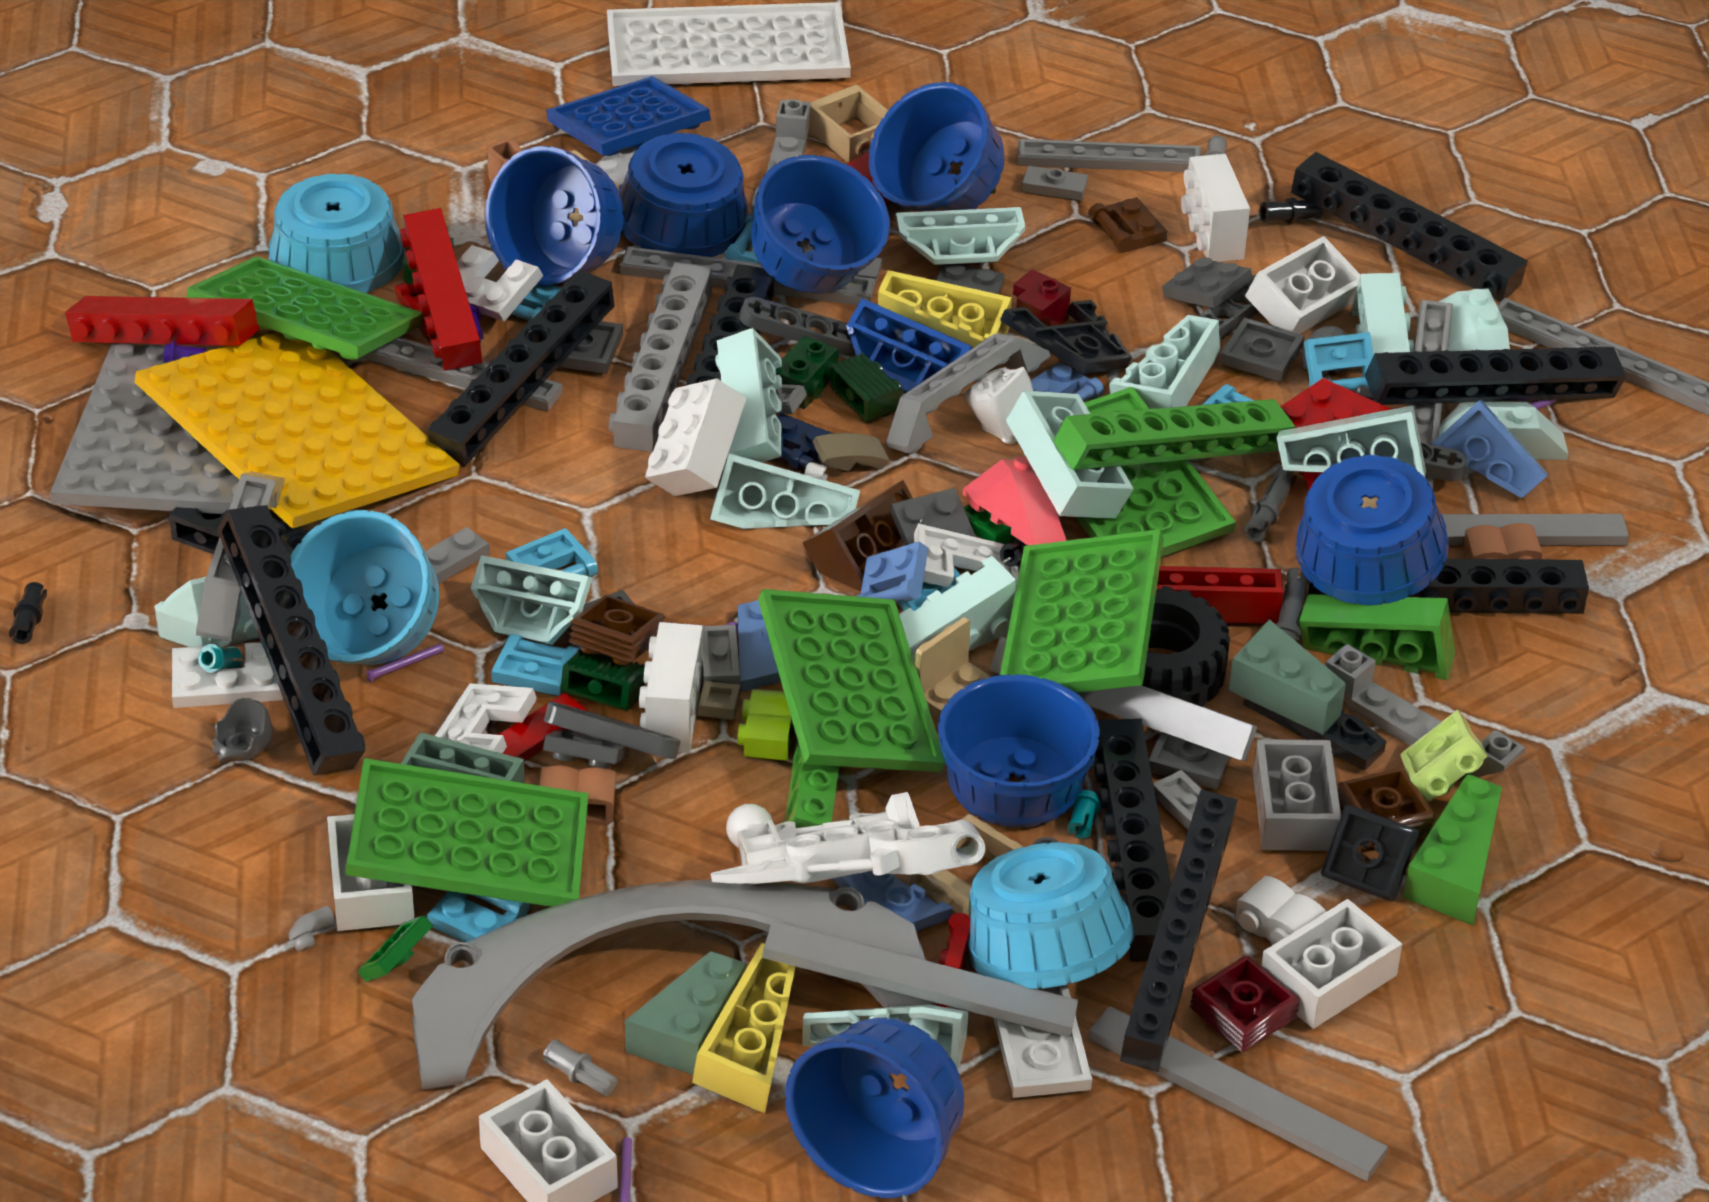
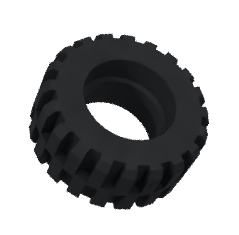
[1142,586,1230,707]

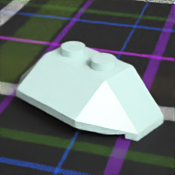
[896,207,1025,265]
[1438,289,1510,351]
[1438,402,1569,460]
[470,555,593,645]
[154,577,259,647]

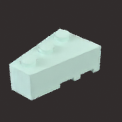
[1351,273,1414,355]

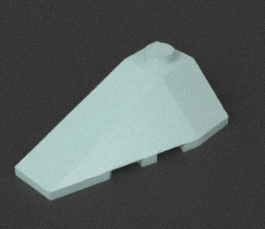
[710,453,860,529]
[802,1004,968,1070]

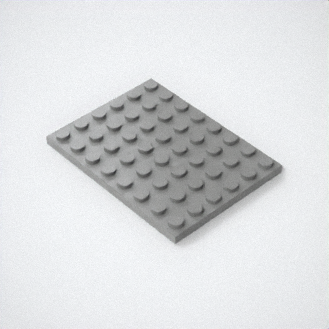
[50,343,239,514]

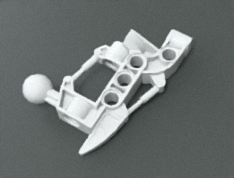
[711,792,985,885]

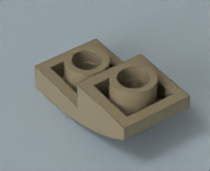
[812,433,889,471]

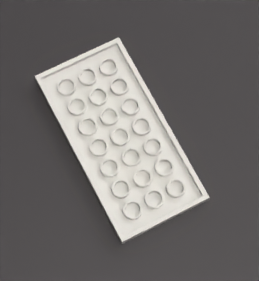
[607,2,851,86]

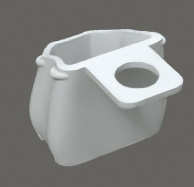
[965,367,1033,444]

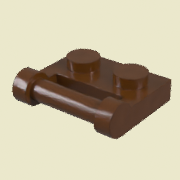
[1088,197,1167,253]

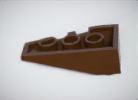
[802,480,913,591]

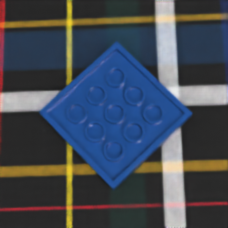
[546,76,711,156]

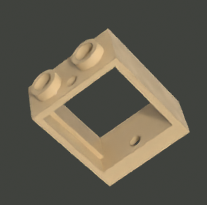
[808,84,888,163]
[909,813,1022,917]

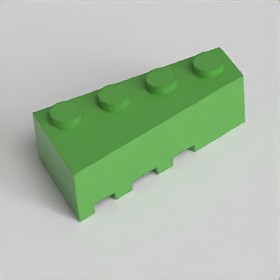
[1299,594,1455,681]
[1403,773,1502,925]

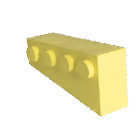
[692,943,796,1114]

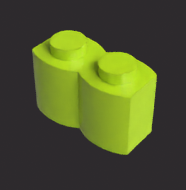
[737,689,794,761]

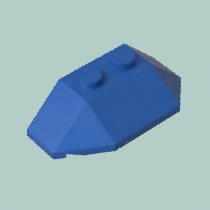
[846,298,973,393]

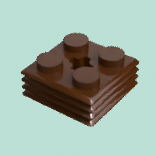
[569,595,666,665]
[1337,768,1435,849]

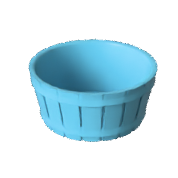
[269,174,405,293]
[291,510,439,665]
[968,842,1135,989]

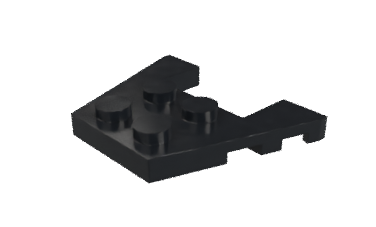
[1000,300,1132,374]

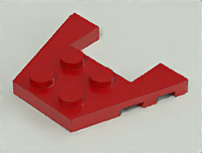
[1280,378,1392,491]

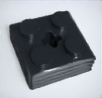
[1321,805,1419,901]

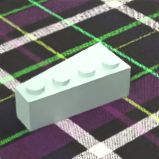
[1109,315,1220,409]
[715,328,782,463]
[1277,405,1426,477]
[899,556,1016,663]

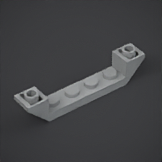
[751,99,811,214]
[886,333,1051,453]
[196,471,285,642]
[1325,644,1526,777]

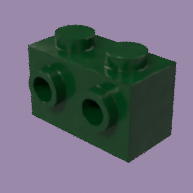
[776,336,838,409]

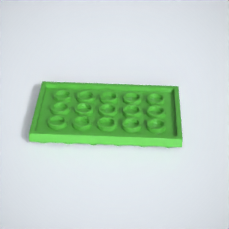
[186,256,423,360]
[1076,387,1236,557]
[1000,529,1164,693]
[758,589,946,772]
[345,758,589,907]

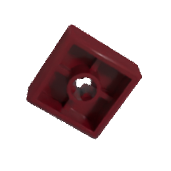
[1190,956,1300,1052]

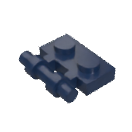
[772,414,834,470]

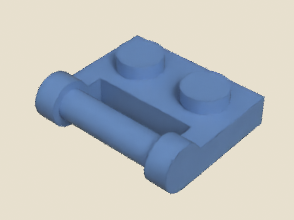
[1031,362,1104,402]
[857,541,928,602]

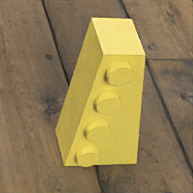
[878,270,1012,369]

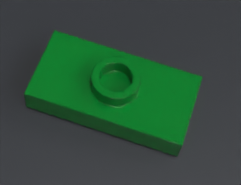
[963,504,1017,544]
[358,916,433,982]

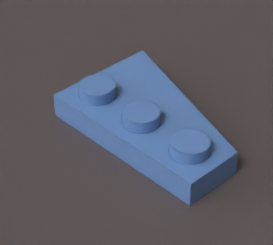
[1431,400,1549,498]
[738,600,781,692]
[832,871,953,932]

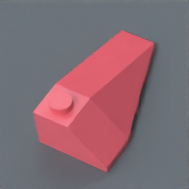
[962,456,1067,546]

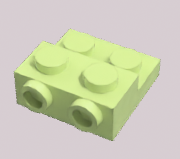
[1400,710,1488,801]

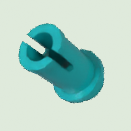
[198,644,242,673]
[1067,790,1101,839]

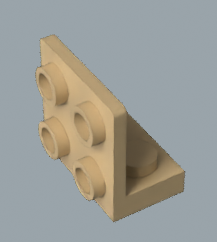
[915,617,991,720]

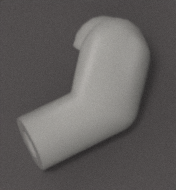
[288,906,335,951]

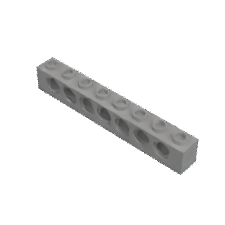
[609,262,712,452]

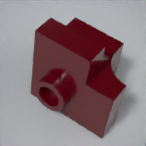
[1013,269,1071,326]

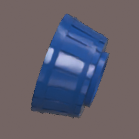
[869,82,1005,212]
[619,133,748,257]
[485,146,624,286]
[751,155,890,294]
[1296,455,1449,605]
[938,674,1099,827]
[785,1017,964,1198]

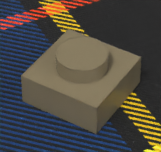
[698,681,740,720]

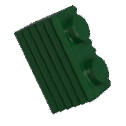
[831,352,903,423]
[560,649,645,712]

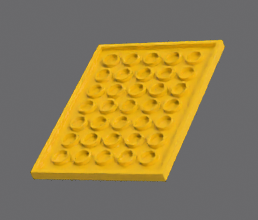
[134,332,460,529]

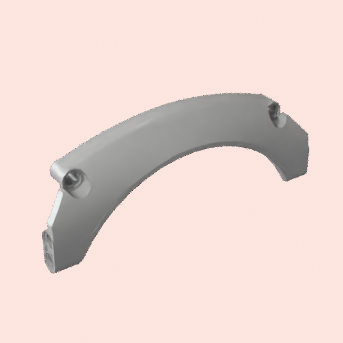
[412,879,933,1090]

